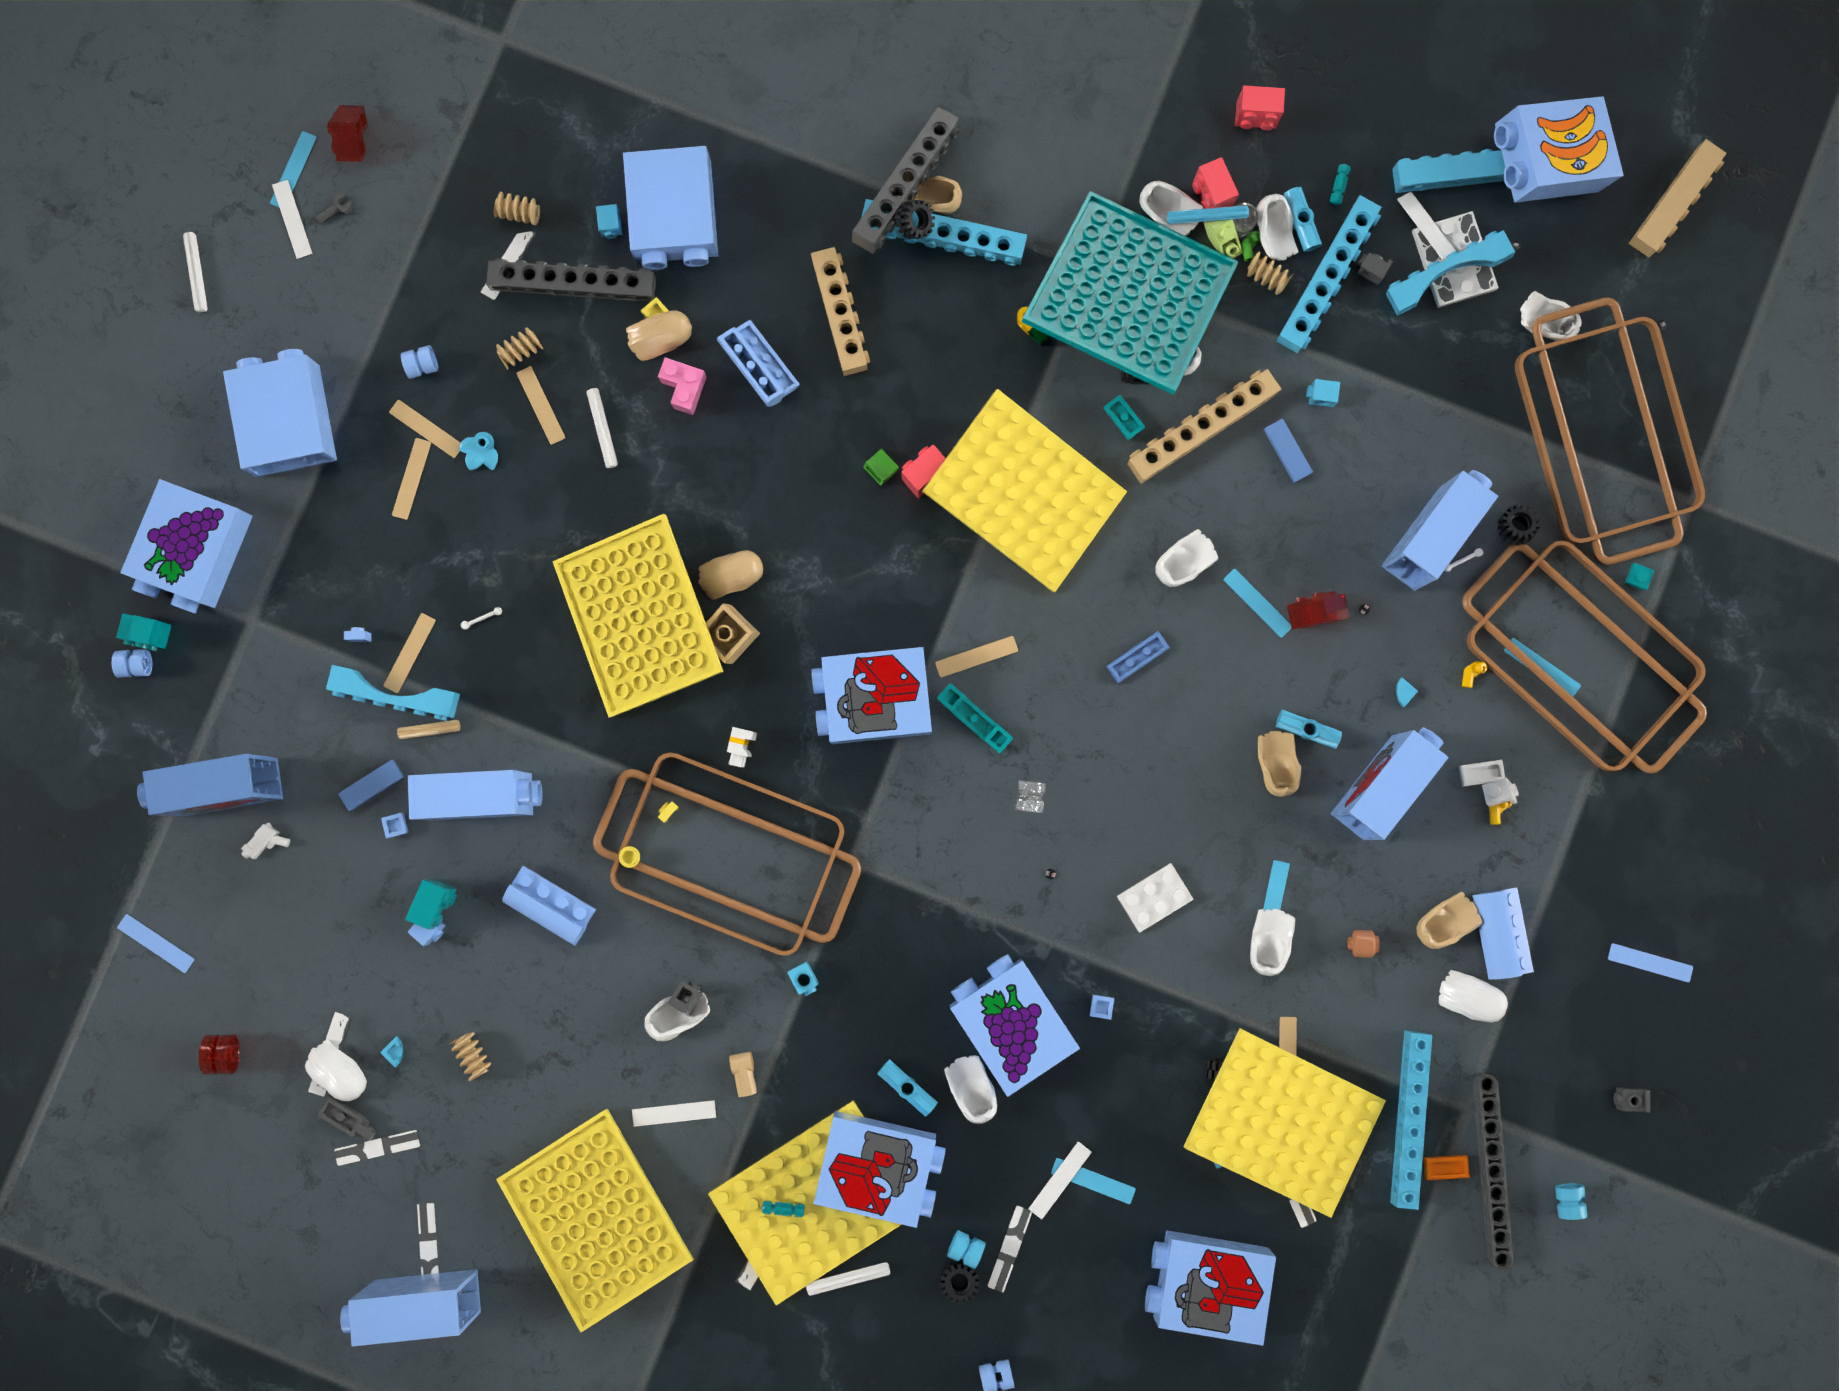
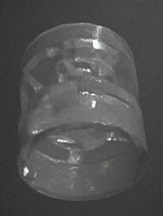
[1233,203,1258,238]
[1016,781,1046,813]

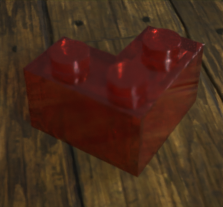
[327,105,368,162]
[1287,591,1350,630]

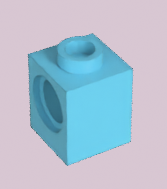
[596,204,622,239]
[1306,379,1340,407]
[787,961,819,996]

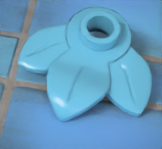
[459,432,498,470]

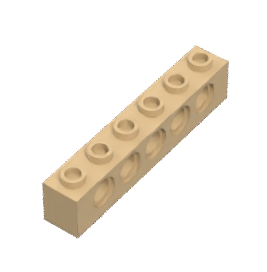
[811,247,870,376]

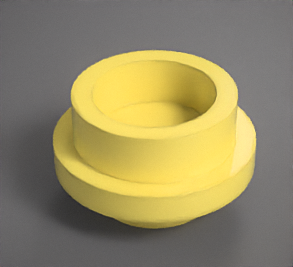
[619,846,640,868]

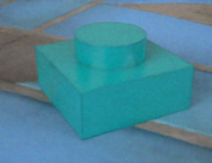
[1625,563,1655,591]

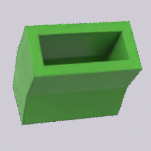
[863,449,899,486]

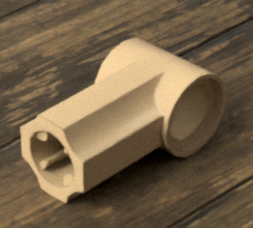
[729,1051,757,1097]

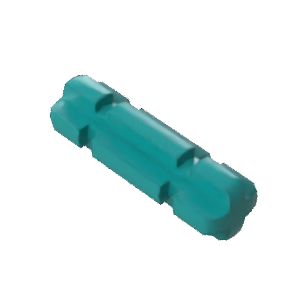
[1330,164,1351,205]
[762,1201,805,1217]

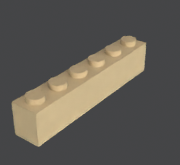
[1628,139,1726,257]

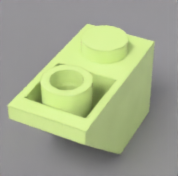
[1203,219,1243,259]

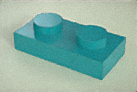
[1103,395,1145,441]

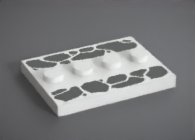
[1412,211,1499,308]

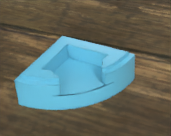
[1396,678,1418,707]
[380,1036,404,1067]

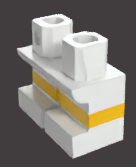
[727,727,757,767]

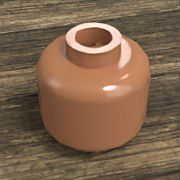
[1347,930,1379,958]

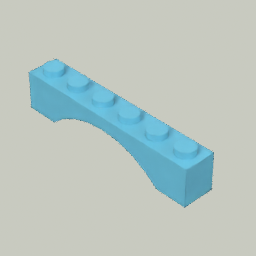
[1386,230,1515,316]
[326,665,460,721]

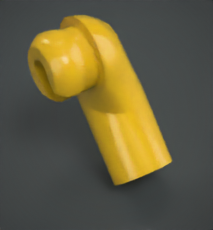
[1461,661,1487,688]
[1489,801,1512,825]

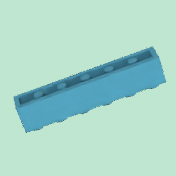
[1392,149,1505,193]

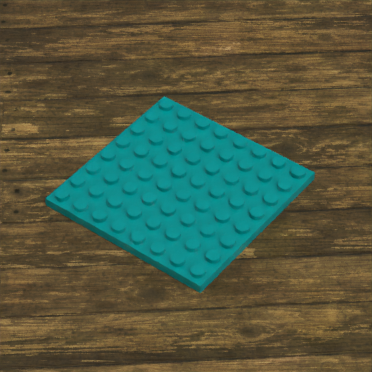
[1022,191,1238,395]

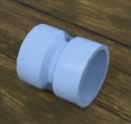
[401,345,438,379]
[111,649,153,678]
[979,1359,1015,1391]

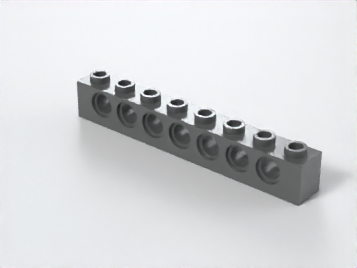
[852,107,960,254]
[486,258,656,302]

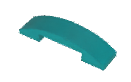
[936,683,1013,754]

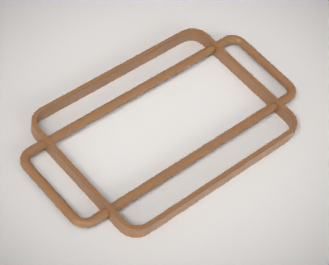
[1515,297,1705,565]
[1462,541,1707,774]
[593,753,861,956]

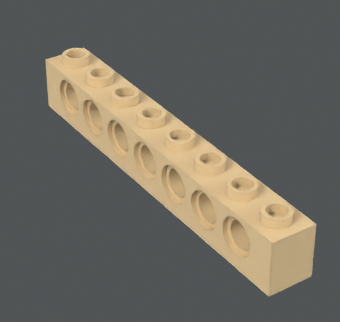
[1127,369,1282,484]

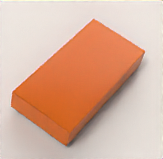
[1423,1155,1470,1180]

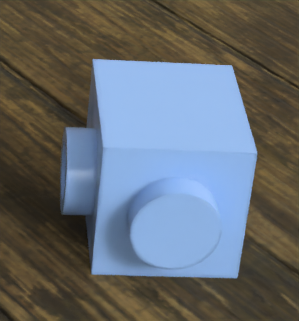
[408,919,446,946]

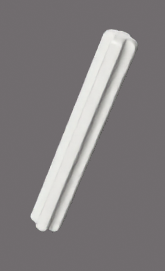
[183,232,207,313]
[587,388,618,468]
[806,1262,890,1296]

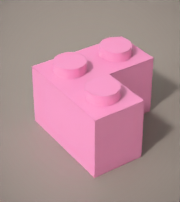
[658,358,707,415]

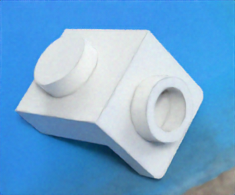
[1482,778,1519,807]

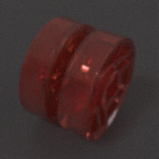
[199,1034,240,1075]

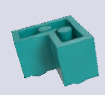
[116,613,171,651]
[405,879,457,930]

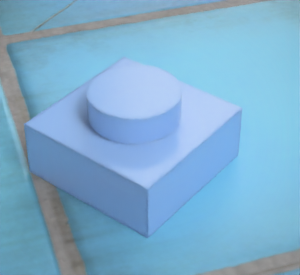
[344,627,371,642]
[381,813,409,839]
[1089,994,1114,1020]

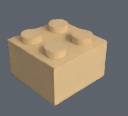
[706,603,760,664]

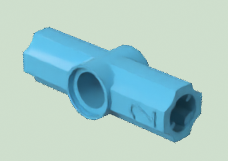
[1283,187,1322,252]
[1275,710,1342,749]
[877,1059,938,1117]

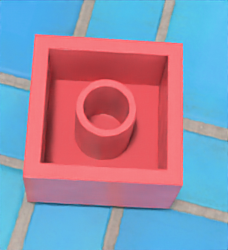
[1235,85,1285,130]
[1192,157,1239,209]
[901,444,946,499]

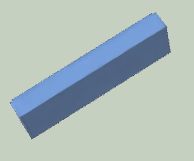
[1263,418,1313,483]
[1106,631,1170,683]
[338,760,405,811]

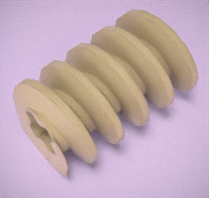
[494,192,540,225]
[1247,251,1293,295]
[496,327,543,370]
[449,1032,491,1081]

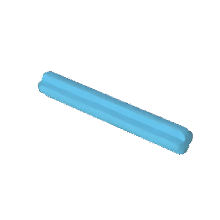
[1167,205,1249,224]

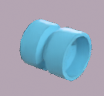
[1555,1183,1588,1220]
[947,1230,986,1269]

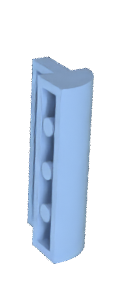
[717,320,799,407]
[502,866,596,946]
[1472,888,1534,980]

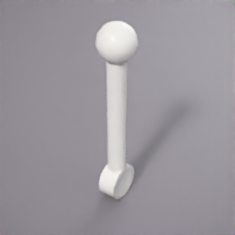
[1444,548,1483,572]
[461,607,502,630]

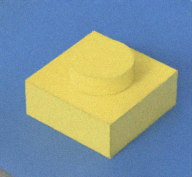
[640,297,668,318]
[658,802,679,823]

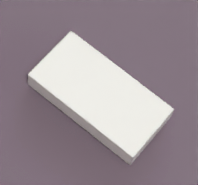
[1459,760,1505,787]

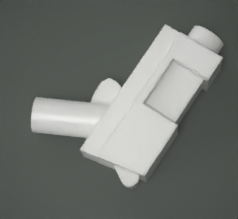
[241,823,290,859]

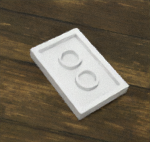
[1117,863,1194,933]

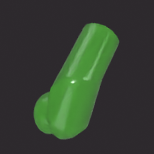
[1241,231,1261,262]

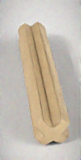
[397,720,461,739]

